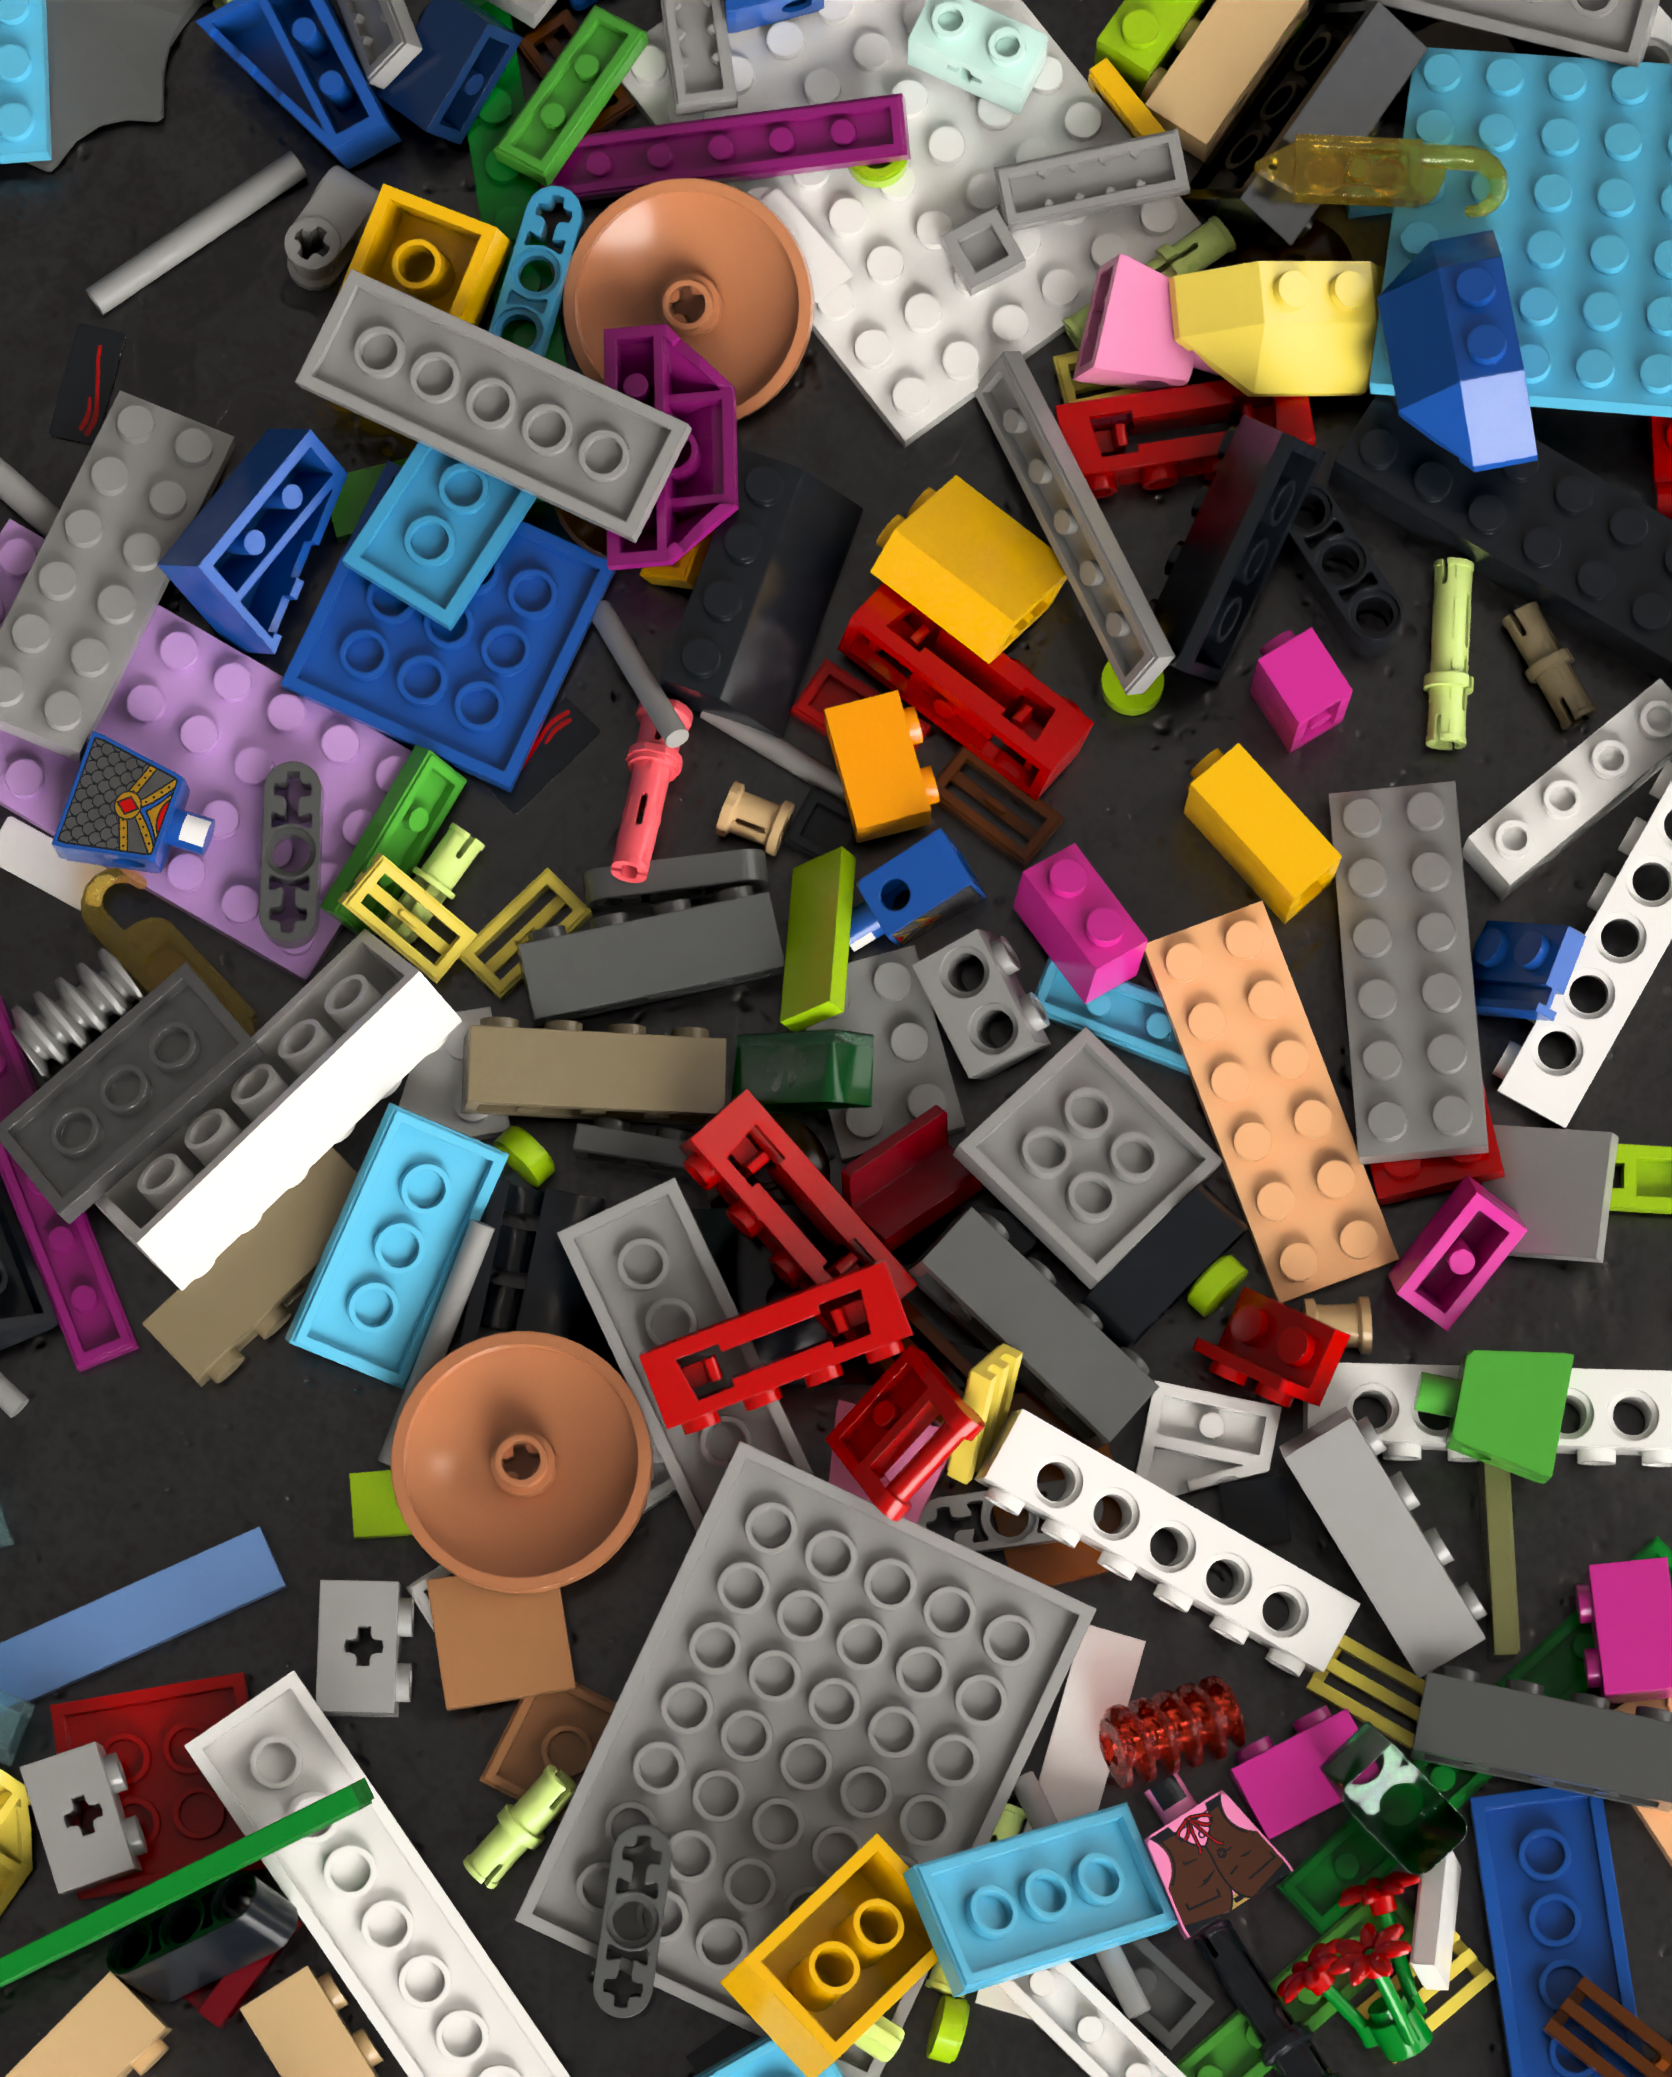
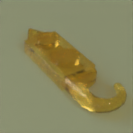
[1254,134,1509,218]
[80,868,258,1037]

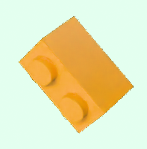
[824,690,940,843]

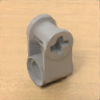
[284,165,380,291]

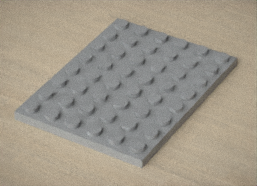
[515,1441,1097,2077]

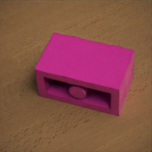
[1249,627,1353,754]
[1013,843,1148,1004]
[1388,1175,1528,1331]
[1575,1557,1672,1704]
[1227,1705,1384,1840]

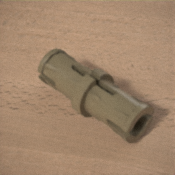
[1501,601,1598,730]

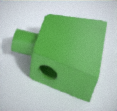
[1414,1350,1574,1484]

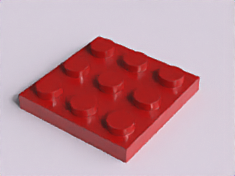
[50,1672,267,1901]

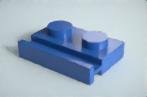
[1472,920,1586,1021]

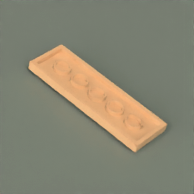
[1144,901,1399,1303]

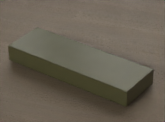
[1477,1462,1520,1661]

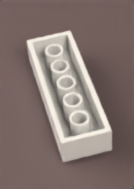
[94,929,462,1291]

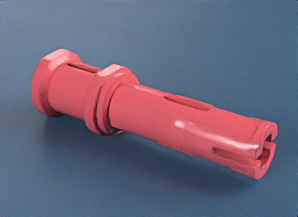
[611,698,693,883]

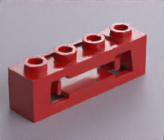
[1054,380,1316,499]
[837,583,1094,801]
[679,1089,918,1339]
[639,1258,913,1435]

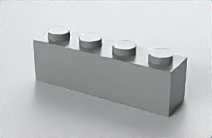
[1279,1407,1488,1679]

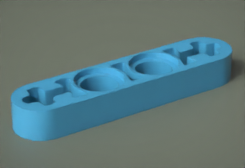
[488,186,585,358]

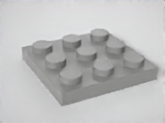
[953,1027,1223,1290]

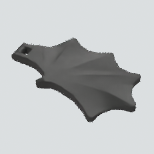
[26,0,210,172]

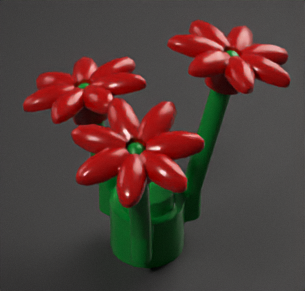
[1277,1871,1433,2062]

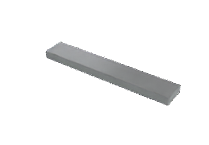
[974,351,1176,695]

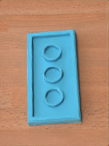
[285,1102,509,1390]
[903,1802,1178,1998]

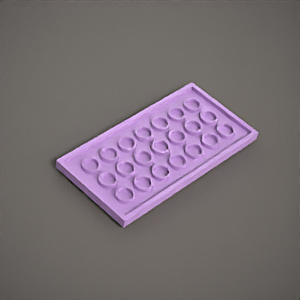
[0,518,412,984]

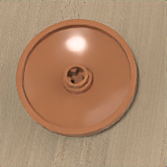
[563,178,814,421]
[391,1331,653,1593]

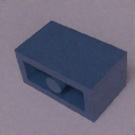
[376,0,523,145]

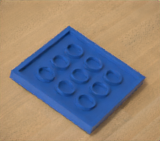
[280,460,616,793]

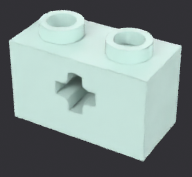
[907,0,1048,115]

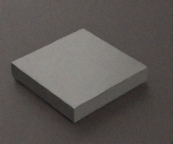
[1482,1125,1619,1263]

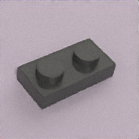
[573,1117,693,1179]
[1072,1937,1214,2051]

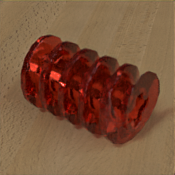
[1099,1675,1245,1790]

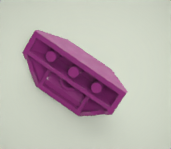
[604,324,739,570]

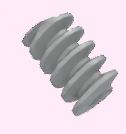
[10,948,144,1083]

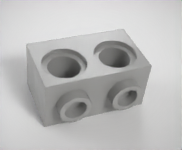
[912,929,1051,1080]

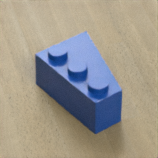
[195,0,402,170]
[157,428,348,654]

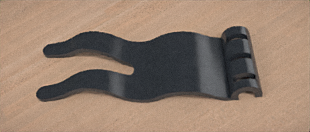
[458,1178,1037,1390]

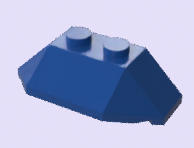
[1377,230,1538,472]

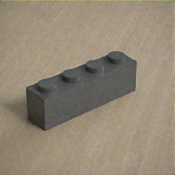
[517,886,785,1028]
[907,1207,1159,1450]
[1410,1666,1672,1812]

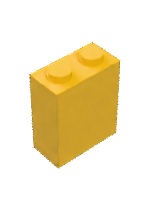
[870,475,1067,664]
[1183,743,1342,924]

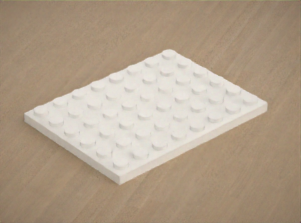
[621,0,1202,448]

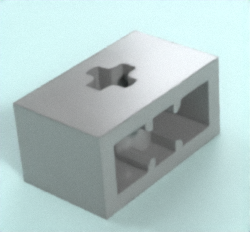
[316,1580,414,1718]
[19,1742,148,1897]

